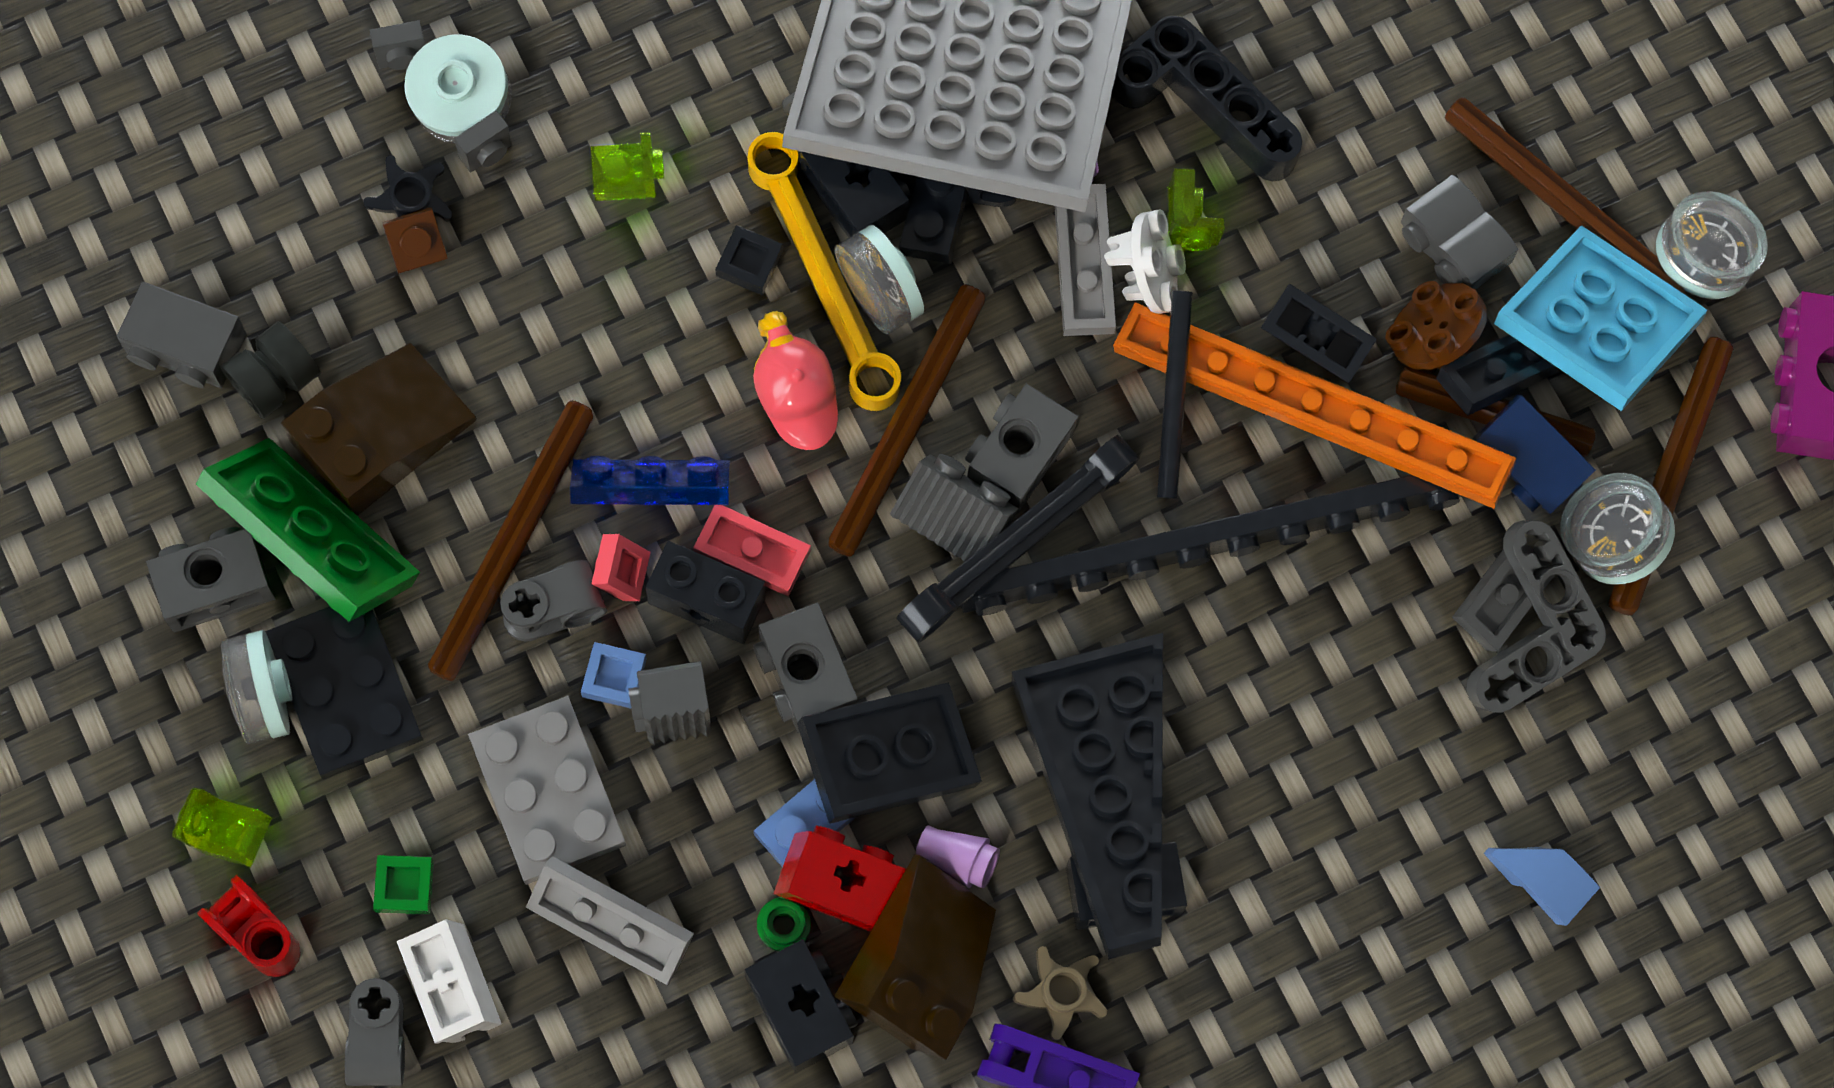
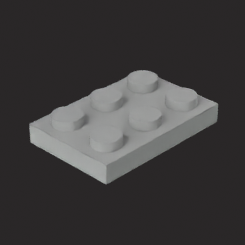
[468,696,626,885]

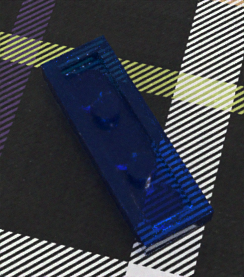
[570,456,730,505]

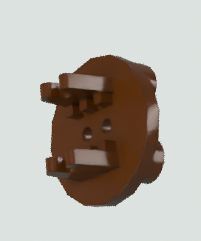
[1385,281,1487,373]

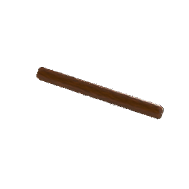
[1444,97,1687,295]
[829,284,985,557]
[1608,337,1734,616]
[428,400,593,681]

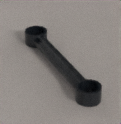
[896,435,1140,643]

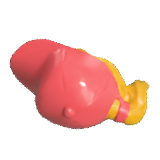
[753,311,838,450]

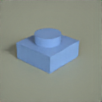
[581,642,647,708]

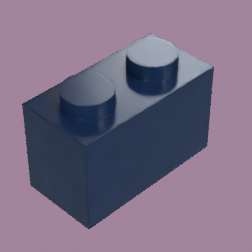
[1473,395,1596,514]

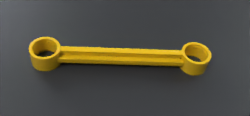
[748,132,901,411]

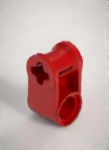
[197,874,301,977]

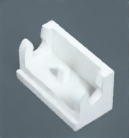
[397,919,502,1044]

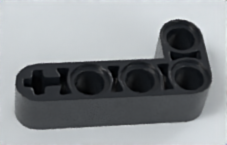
[1112,16,1303,182]

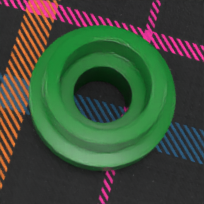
[757,897,811,952]

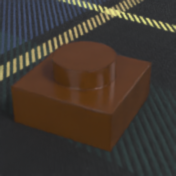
[382,207,448,274]

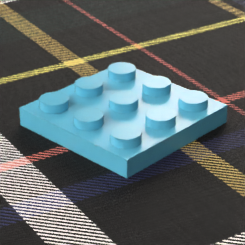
[1494,225,1708,411]

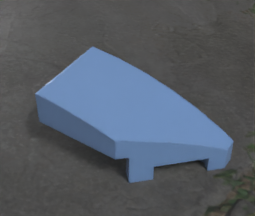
[1484,847,1600,926]

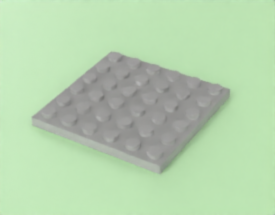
[782,0,1132,212]

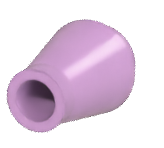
[916,825,1000,888]

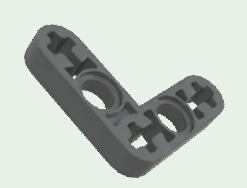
[1466,520,1606,713]

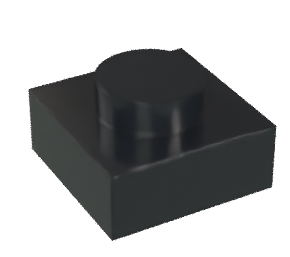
[715,225,783,295]

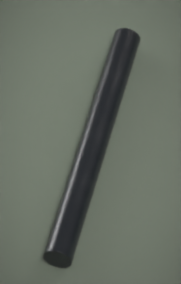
[1157,291,1193,499]

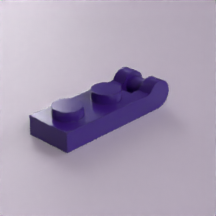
[977,1023,1140,1088]

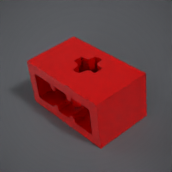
[773,826,906,932]

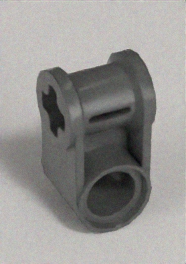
[500,560,607,642]
[345,978,405,1086]

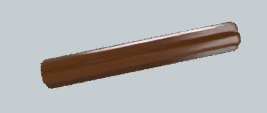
[1396,367,1596,457]

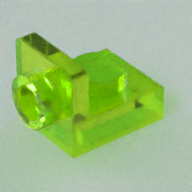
[591,132,664,201]
[1168,168,1224,251]

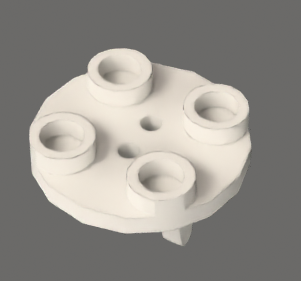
[1104,209,1186,314]

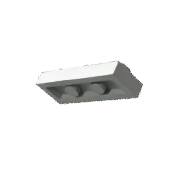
[1055,184,1116,336]
[526,856,694,985]

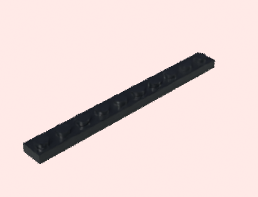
[961,475,1462,616]

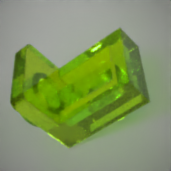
[172,787,272,868]

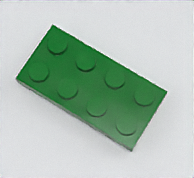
[196,438,420,622]

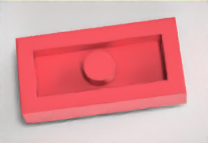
[693,502,811,597]

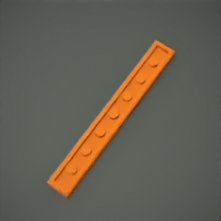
[1113,302,1516,509]

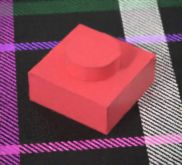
[591,534,651,601]

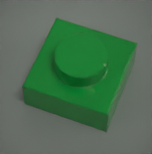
[373,855,434,914]

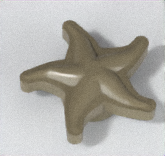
[1013,946,1107,1041]

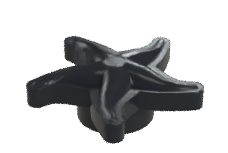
[364,155,453,222]

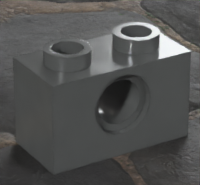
[965,383,1078,514]
[146,527,275,633]
[753,602,857,733]

